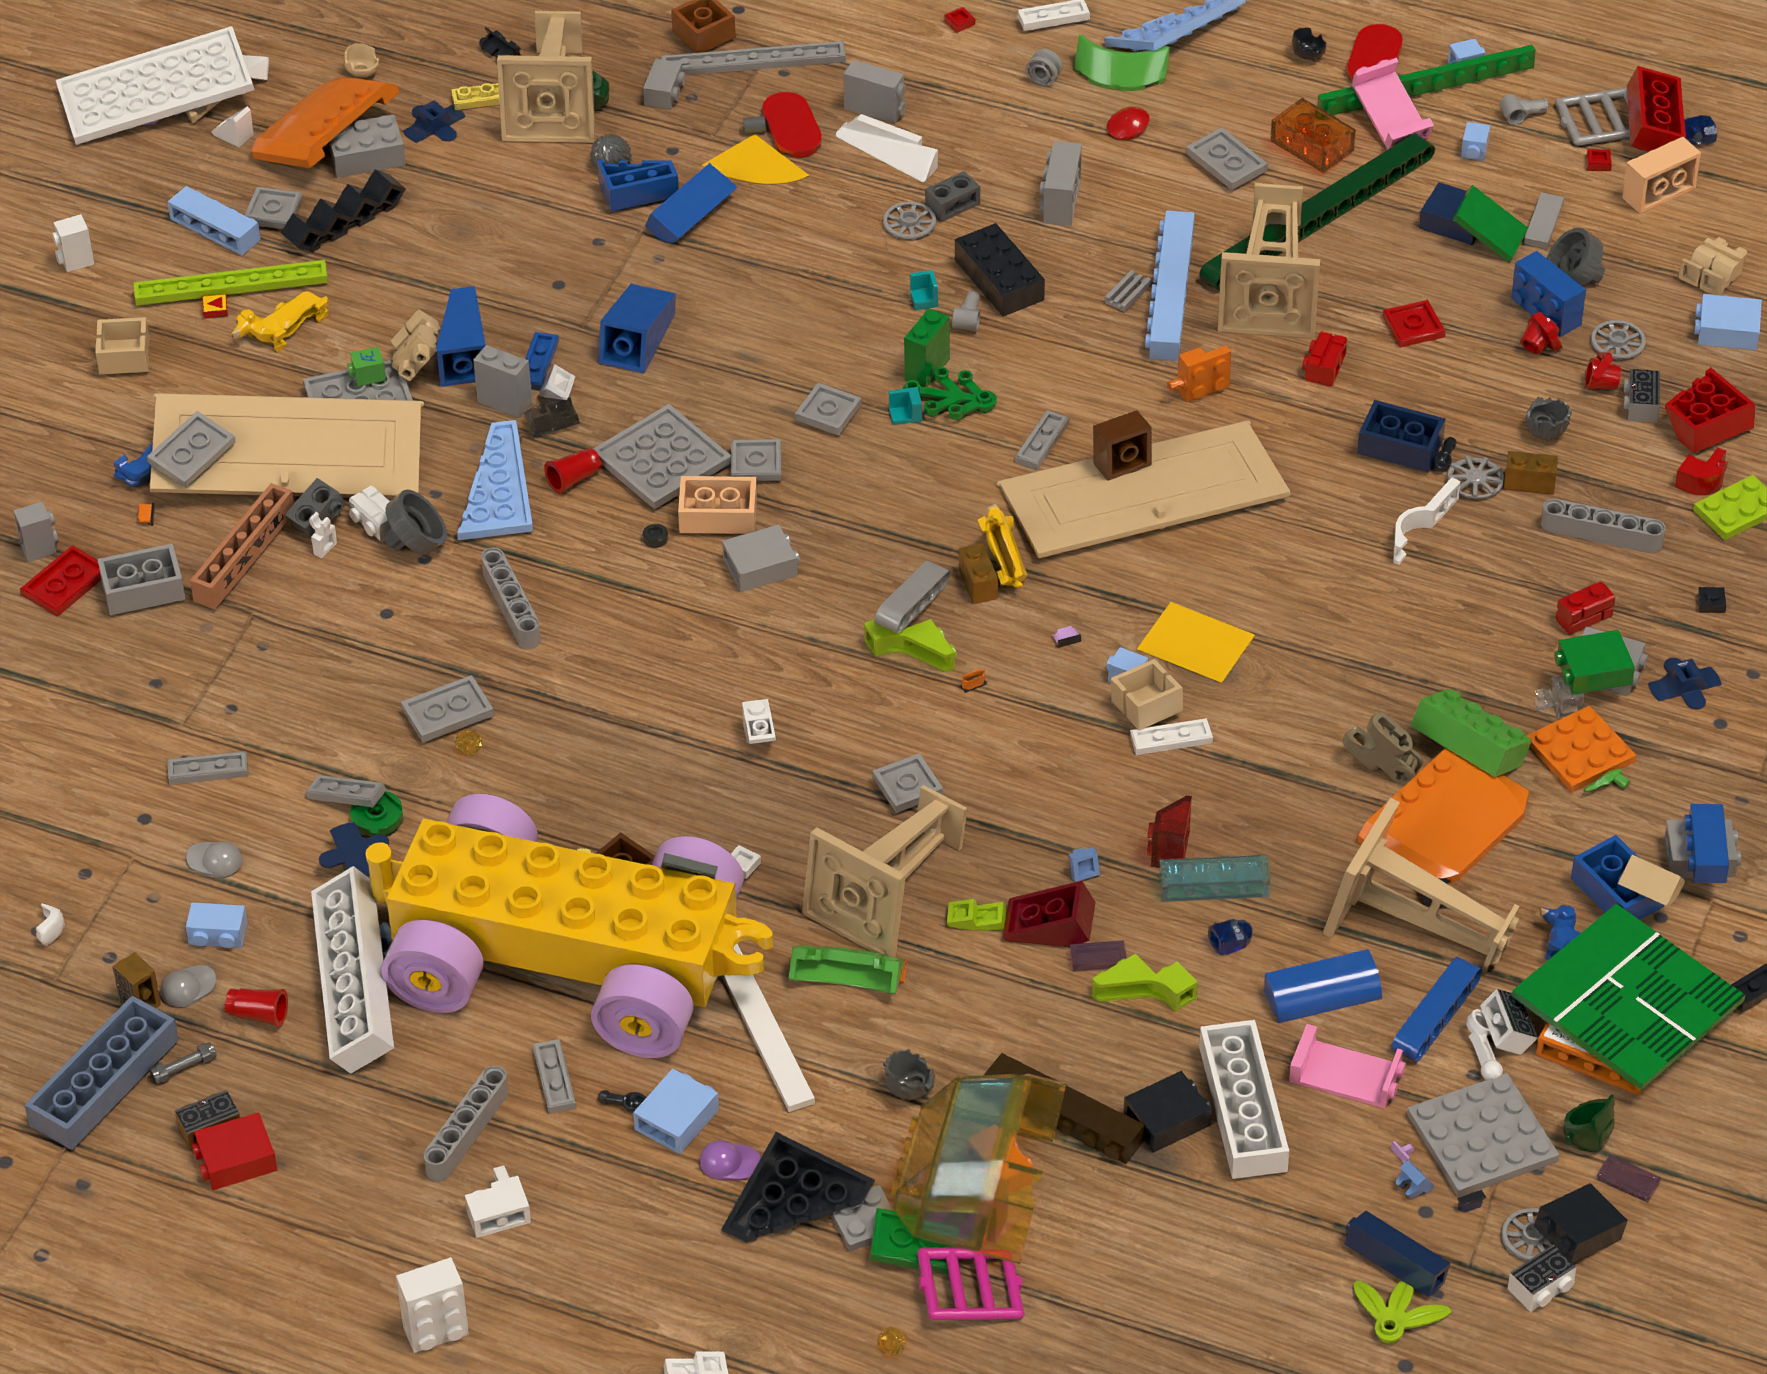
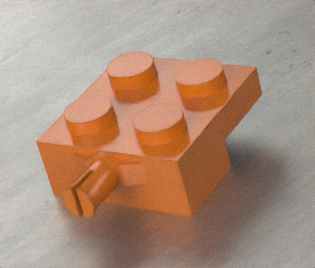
[1167,345,1231,402]

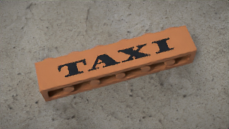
[190,483,294,609]

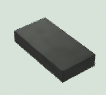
[661,853,718,879]

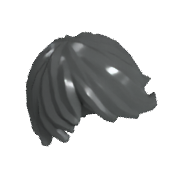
[590,133,632,170]
[1526,397,1572,441]
[883,1049,935,1101]

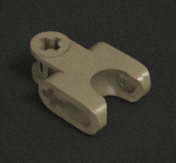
[1343,712,1423,785]

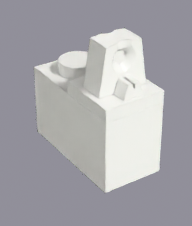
[465,1165,531,1238]

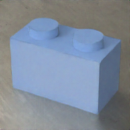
[186,902,248,948]

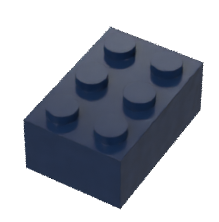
[1357,400,1446,472]

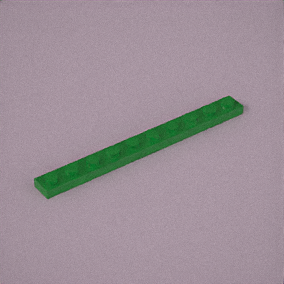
[1317,45,1536,118]

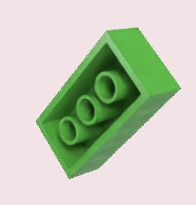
[1411,689,1532,777]

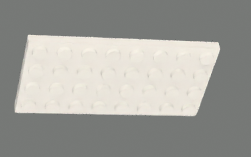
[56,26,254,145]

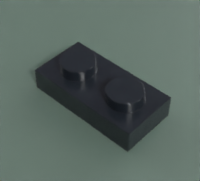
[1731,964,1767,1012]

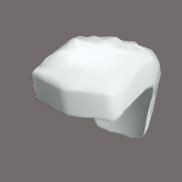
[36,903,65,946]

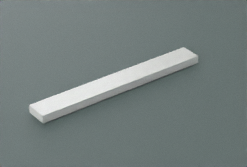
[721,944,815,1112]

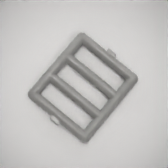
[1555,87,1630,146]

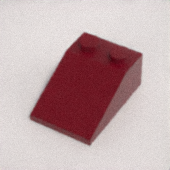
[1003,881,1096,947]

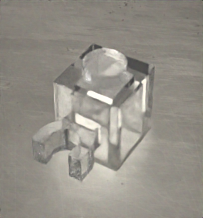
[1534,676,1585,718]

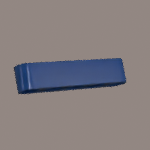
[1391,956,1482,1062]

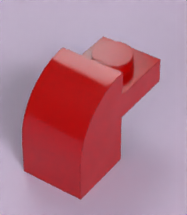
[1675,447,1728,496]

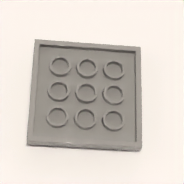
[303,360,422,431]
[593,404,732,510]
[1407,1073,1559,1197]

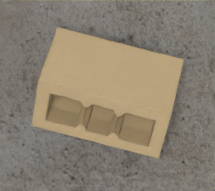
[1618,855,1685,906]

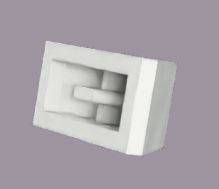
[211,106,254,147]

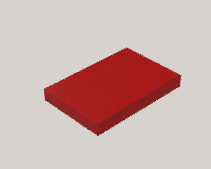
[20,545,101,617]

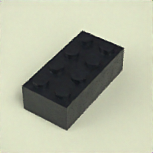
[955,223,1045,317]

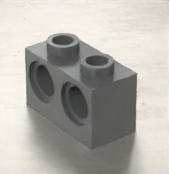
[925,171,980,222]
[285,478,346,540]

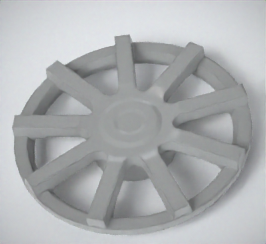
[883,202,936,241]
[1591,320,1646,362]
[1447,456,1504,499]
[1501,1208,1552,1262]

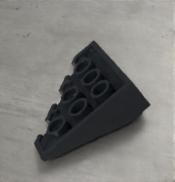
[721,1132,875,1243]

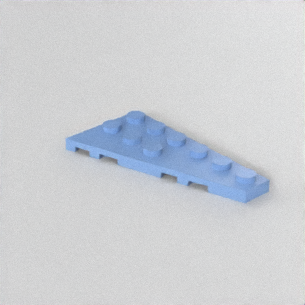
[1104,0,1246,51]
[457,420,533,540]

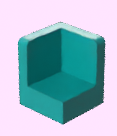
[910,270,938,311]
[888,387,922,425]

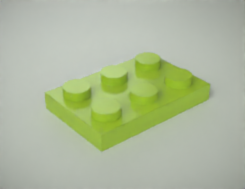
[1693,475,1767,540]

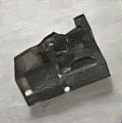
[524,395,580,438]

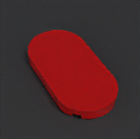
[1347,24,1403,81]
[762,92,822,158]

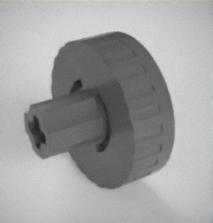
[1547,228,1605,287]
[384,490,447,555]

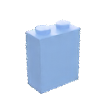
[1694,294,1762,350]
[633,1068,719,1154]

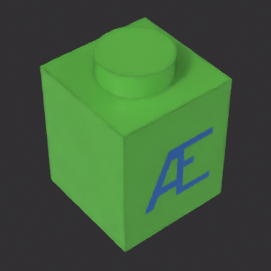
[347,347,386,387]

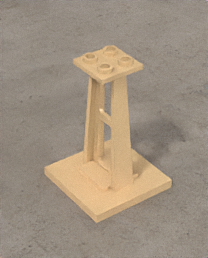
[497,11,595,143]
[1218,183,1320,338]
[802,785,967,957]
[1322,797,1520,974]

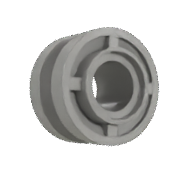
[1026,49,1063,86]

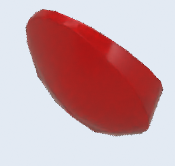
[1107,106,1150,140]

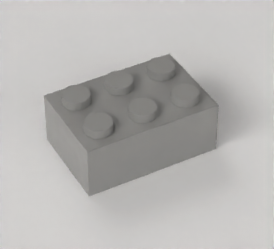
[328,114,406,178]
[1040,141,1082,226]
[97,543,186,615]

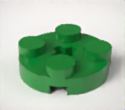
[350,791,404,837]

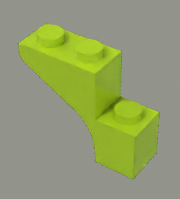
[864,619,957,672]
[1092,953,1198,1012]

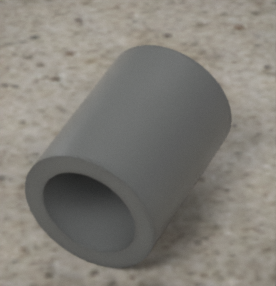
[743,116,766,134]

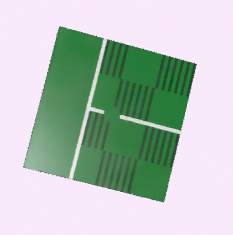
[1511,904,1746,1091]

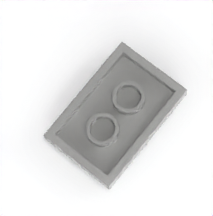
[1186,127,1268,190]
[147,411,235,488]
[401,675,494,743]

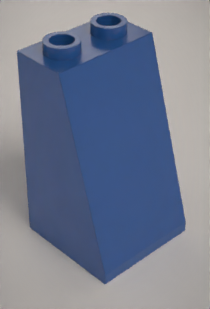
[598,284,676,373]
[436,286,486,387]

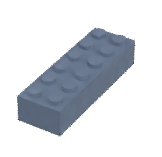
[24,996,179,1150]

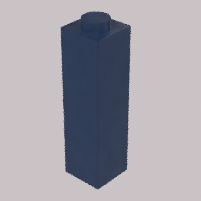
[1344,1211,1450,1297]

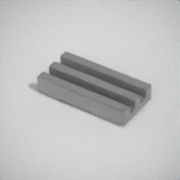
[1105,270,1151,312]

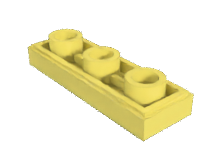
[451,83,500,110]

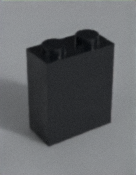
[1124,1070,1213,1153]
[1534,1183,1628,1263]

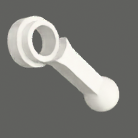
[1466,1009,1503,1080]

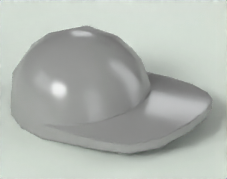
[186,841,243,878]
[160,965,216,1007]

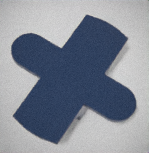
[403,100,466,143]
[1648,658,1722,710]
[319,822,389,877]

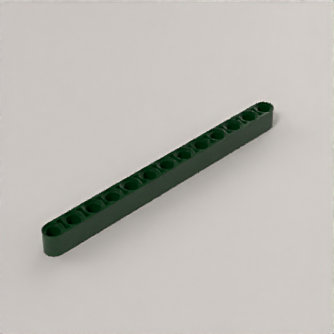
[1199,134,1435,291]

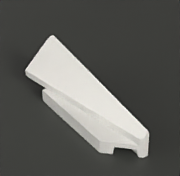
[836,114,938,182]

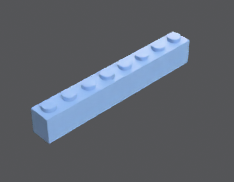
[1145,210,1195,361]

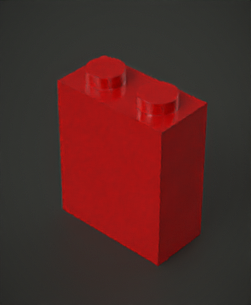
[192,1112,278,1191]

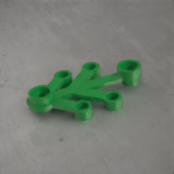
[903,367,997,420]

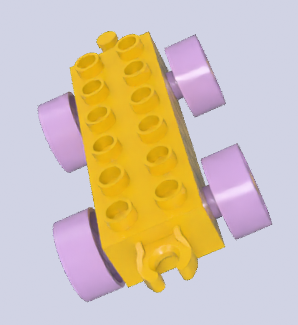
[365,794,773,1058]

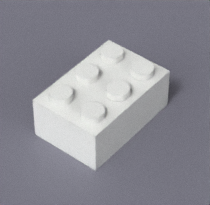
[396,1257,469,1353]

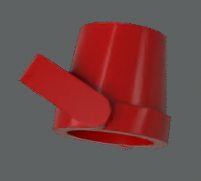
[1520,312,1563,354]
[1585,352,1621,390]

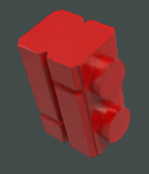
[1302,331,1348,386]
[1556,581,1615,634]

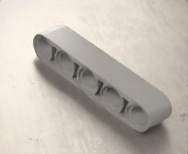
[1541,499,1665,553]
[481,547,541,649]
[874,561,951,634]
[424,1066,508,1182]

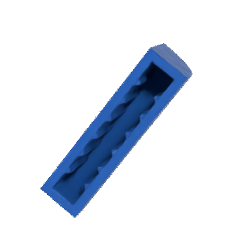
[645,163,737,243]
[1264,949,1382,1023]

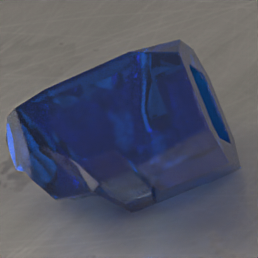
[1684,115,1717,145]
[1208,919,1253,955]

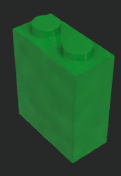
[904,308,950,387]
[1554,630,1635,695]

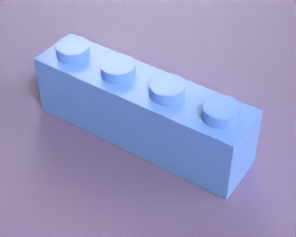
[168,186,261,256]

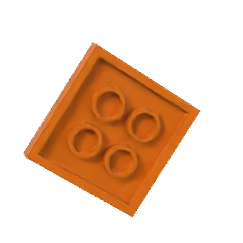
[1526,705,1637,793]

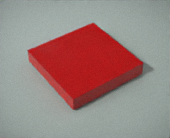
[1382,300,1446,348]

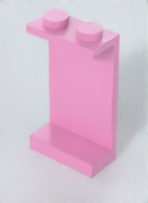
[1351,58,1434,150]
[1289,1024,1406,1109]

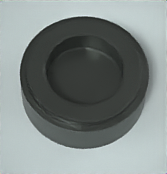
[643,524,668,548]

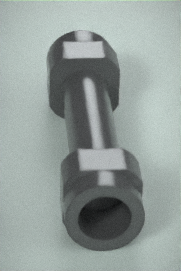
[149,1042,217,1085]

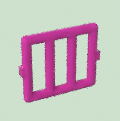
[917,1247,1024,1320]

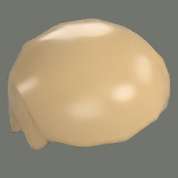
[344,44,379,78]

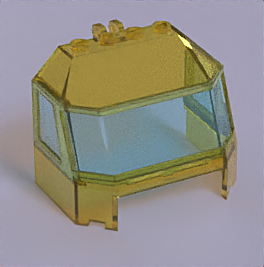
[890,1074,1067,1264]

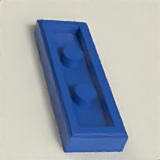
[525,332,559,391]

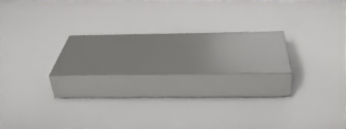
[1524,192,1564,249]
[1015,410,1069,470]
[167,751,248,785]
[306,775,386,807]
[532,1039,576,1114]

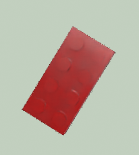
[1627,66,1686,152]

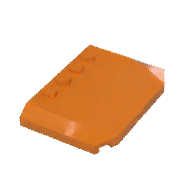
[250,76,400,168]
[1357,748,1529,883]

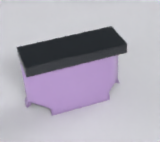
[1052,626,1081,648]

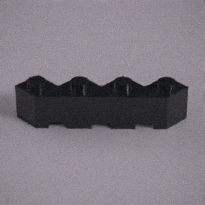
[281,169,406,252]

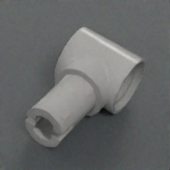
[1499,94,1548,125]
[952,291,980,332]

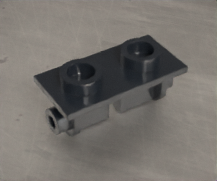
[479,27,522,59]

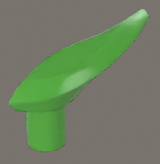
[1583,769,1631,792]

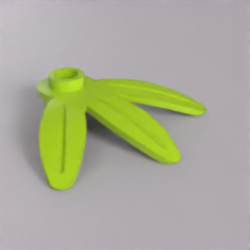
[1353,1281,1451,1344]

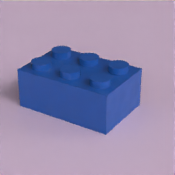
[1511,251,1586,337]
[1571,835,1664,920]

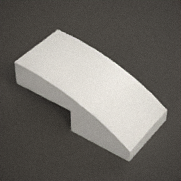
[663,1352,728,1374]

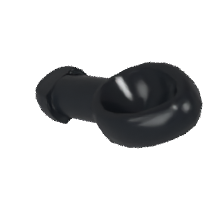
[1433,437,1457,472]
[598,1090,647,1113]

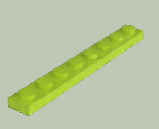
[133,260,328,306]

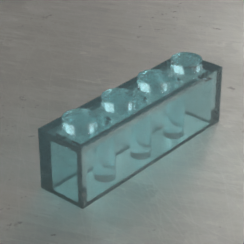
[1159,855,1270,902]

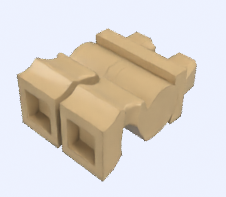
[1679,237,1747,295]
[391,309,441,381]

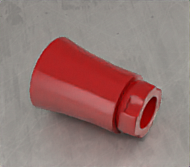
[544,448,602,494]
[225,988,288,1027]

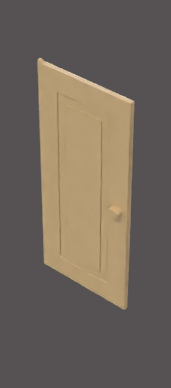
[150,393,424,499]
[996,420,1290,558]

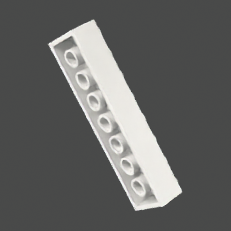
[311,866,394,1073]

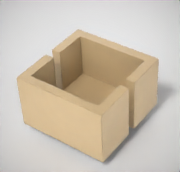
[96,317,150,374]
[1110,659,1183,730]

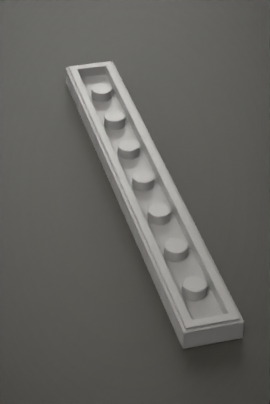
[661,41,846,75]

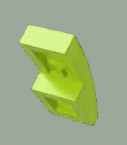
[947,899,1006,931]

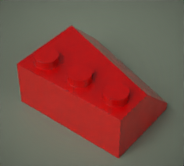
[1665,367,1756,453]

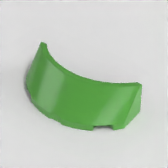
[1074,35,1170,91]
[789,945,904,994]

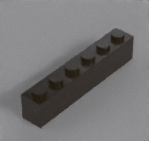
[984,1053,1144,1164]

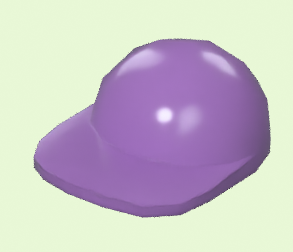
[700,1140,761,1181]

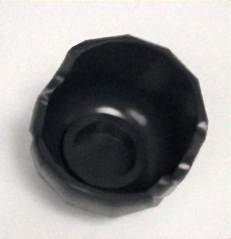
[1291,28,1327,60]

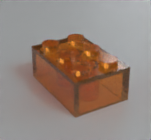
[1270,98,1356,173]

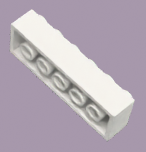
[1199,1020,1289,1179]

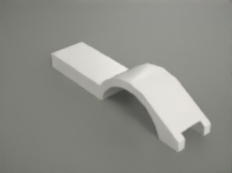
[1393,478,1461,565]

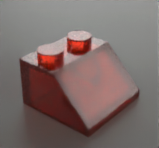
[1147,795,1192,871]

